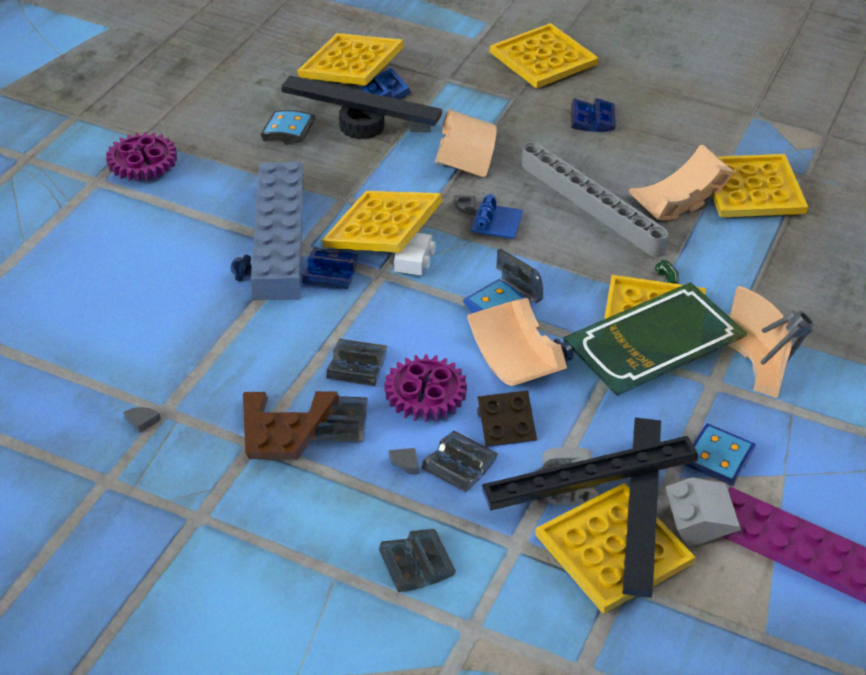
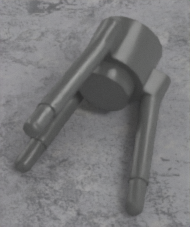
[761,311,814,365]

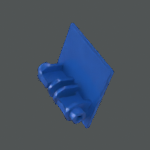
[470,194,523,239]

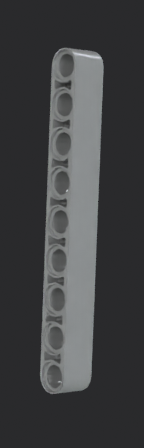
[521,142,668,257]

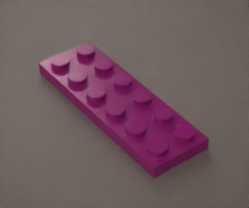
[722,487,866,603]

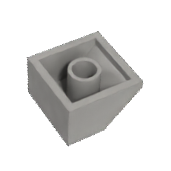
[666,477,741,548]

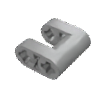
[542,448,599,505]

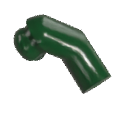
[655,260,679,284]

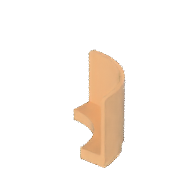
[434,108,497,177]
[628,145,734,220]
[721,286,792,398]
[467,298,567,386]

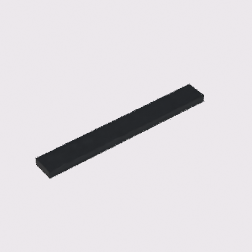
[281,76,442,126]
[622,417,661,598]
[482,436,699,511]

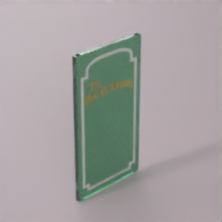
[563,282,747,396]

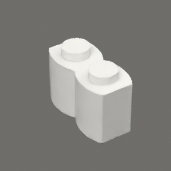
[394,233,436,275]

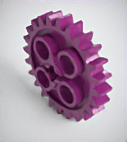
[106,132,177,182]
[384,354,467,422]

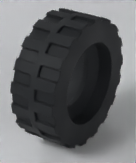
[339,106,385,139]

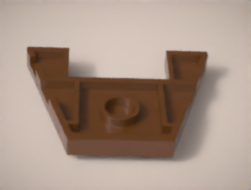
[243,391,340,459]

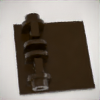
[477,390,537,447]

